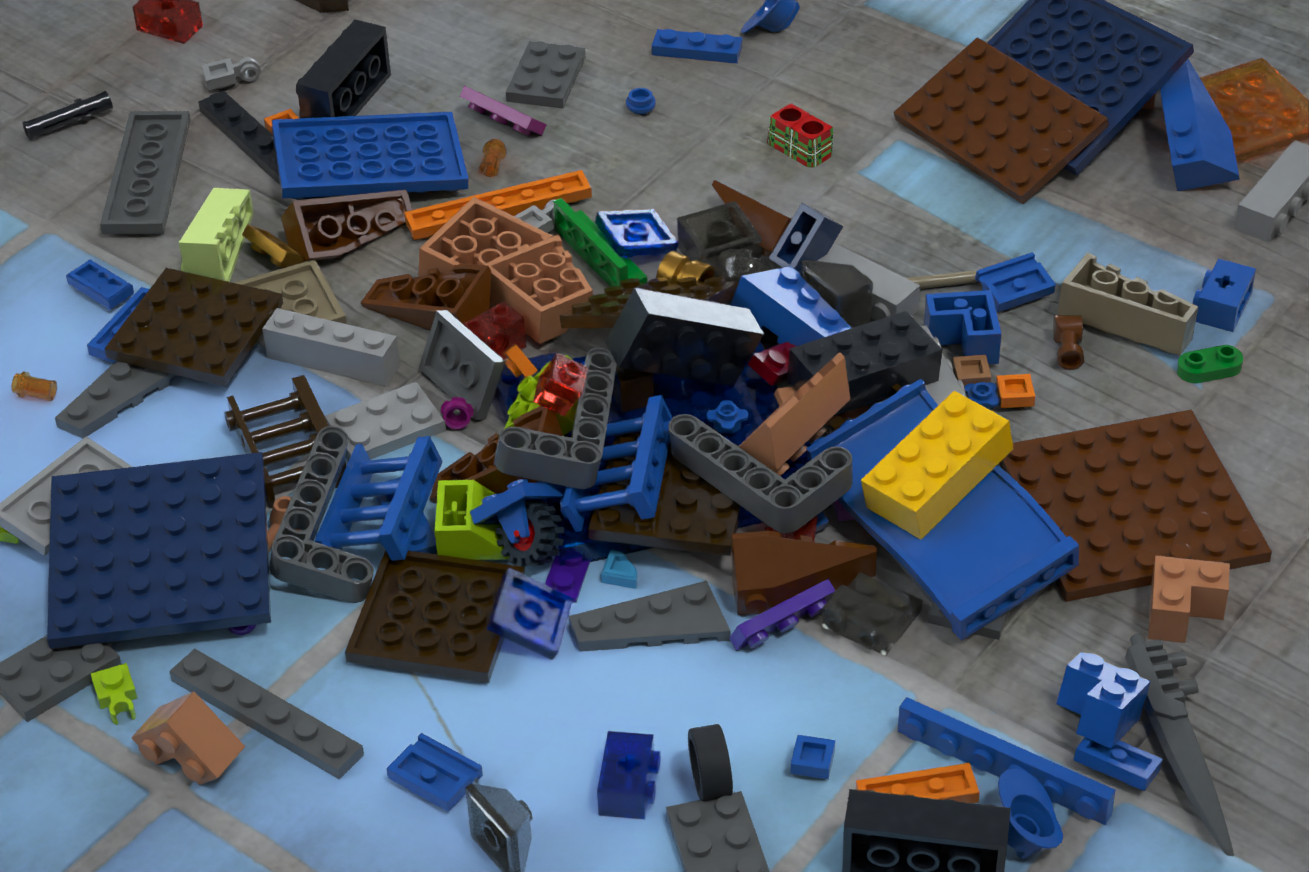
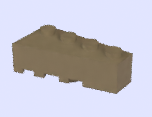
[1057,252,1198,356]

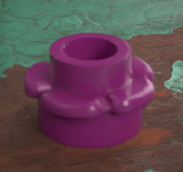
[440,397,474,429]

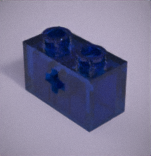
[597,731,661,820]

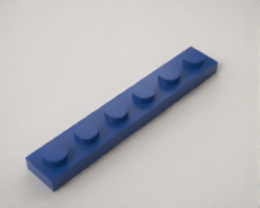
[898,697,1116,825]

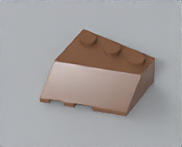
[418,197,553,277]
[483,235,593,344]
[738,352,850,476]

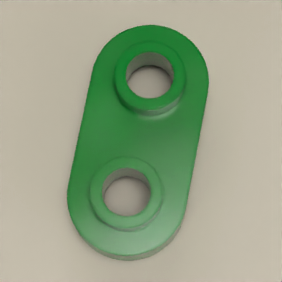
[1177,345,1243,384]

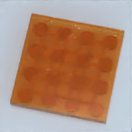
[1161,58,1309,162]

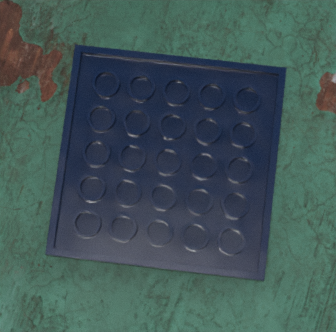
[987,0,1194,175]
[47,452,271,649]

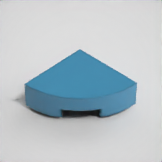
[601,549,637,589]

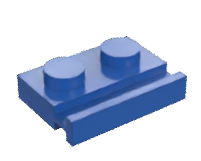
[975,252,1056,312]
[386,733,483,812]

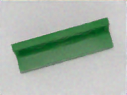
[553,198,648,287]

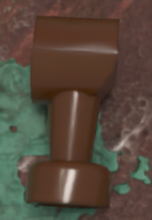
[1053,315,1084,370]

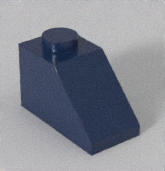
[769,203,844,272]

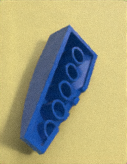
[1160,58,1240,191]

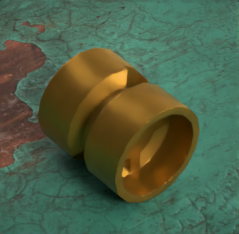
[656,251,716,282]

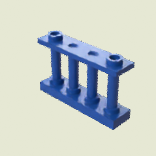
[560,395,673,532]
[315,436,443,561]

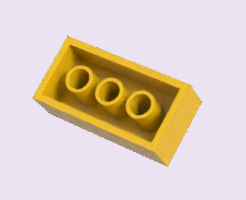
[861,391,1013,540]

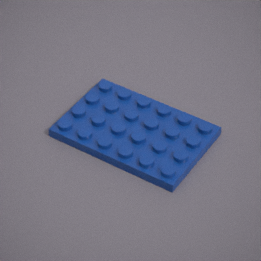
[272,112,469,199]

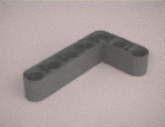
[494,347,617,489]
[668,414,853,533]
[269,426,374,603]

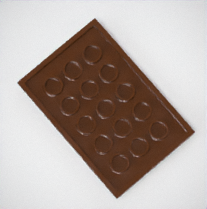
[893,37,1109,204]

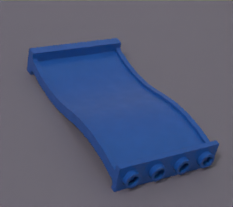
[806,379,1079,641]

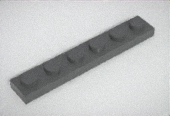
[169,648,364,779]

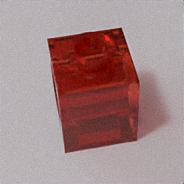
[533,353,588,416]

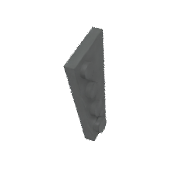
[55,361,177,439]
[568,580,731,652]

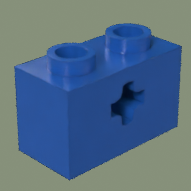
[1193,258,1256,332]

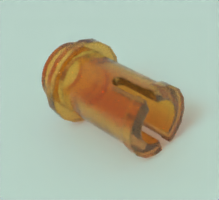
[479,139,507,177]
[11,371,57,401]

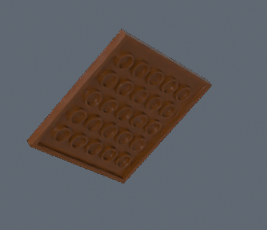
[999,409,1272,602]

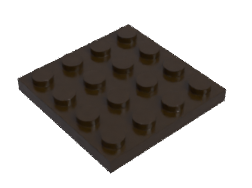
[104,268,283,387]
[559,277,738,328]
[588,433,742,556]
[345,550,526,683]

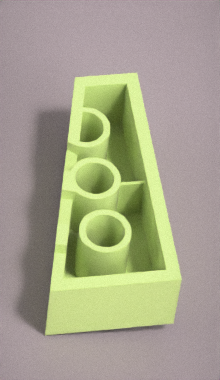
[179,188,254,282]

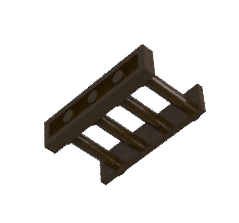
[224,375,346,508]

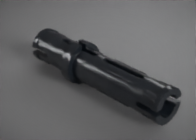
[22,91,113,140]

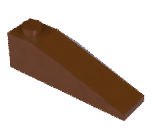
[712,180,792,258]
[281,190,412,261]
[361,263,491,336]
[430,403,563,503]
[732,531,877,616]

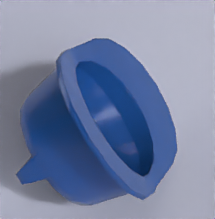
[741,0,800,34]
[998,768,1063,859]

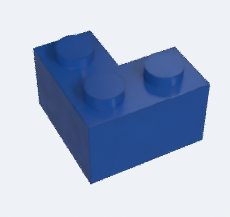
[924,290,1001,364]
[1056,652,1151,749]

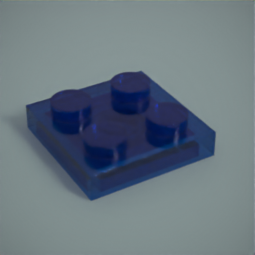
[595,209,679,258]
[487,568,573,660]

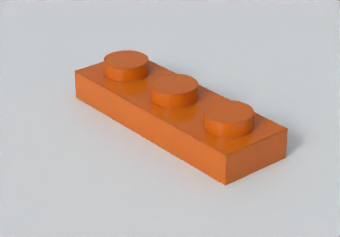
[855,763,980,803]

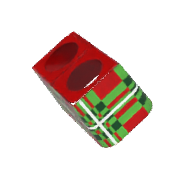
[767,103,833,167]

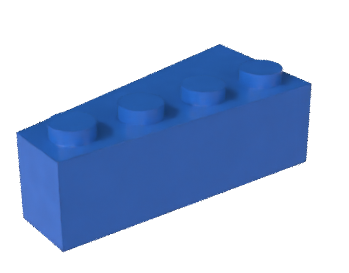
[731,266,852,346]

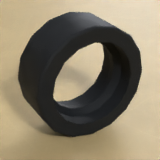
[688,724,733,801]

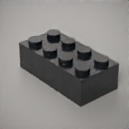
[296,19,391,118]
[605,288,764,387]
[787,311,943,416]
[842,789,1011,872]

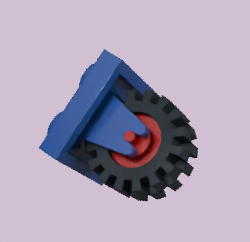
[470,479,566,566]

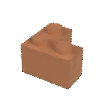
[1148,556,1230,643]
[131,691,245,785]

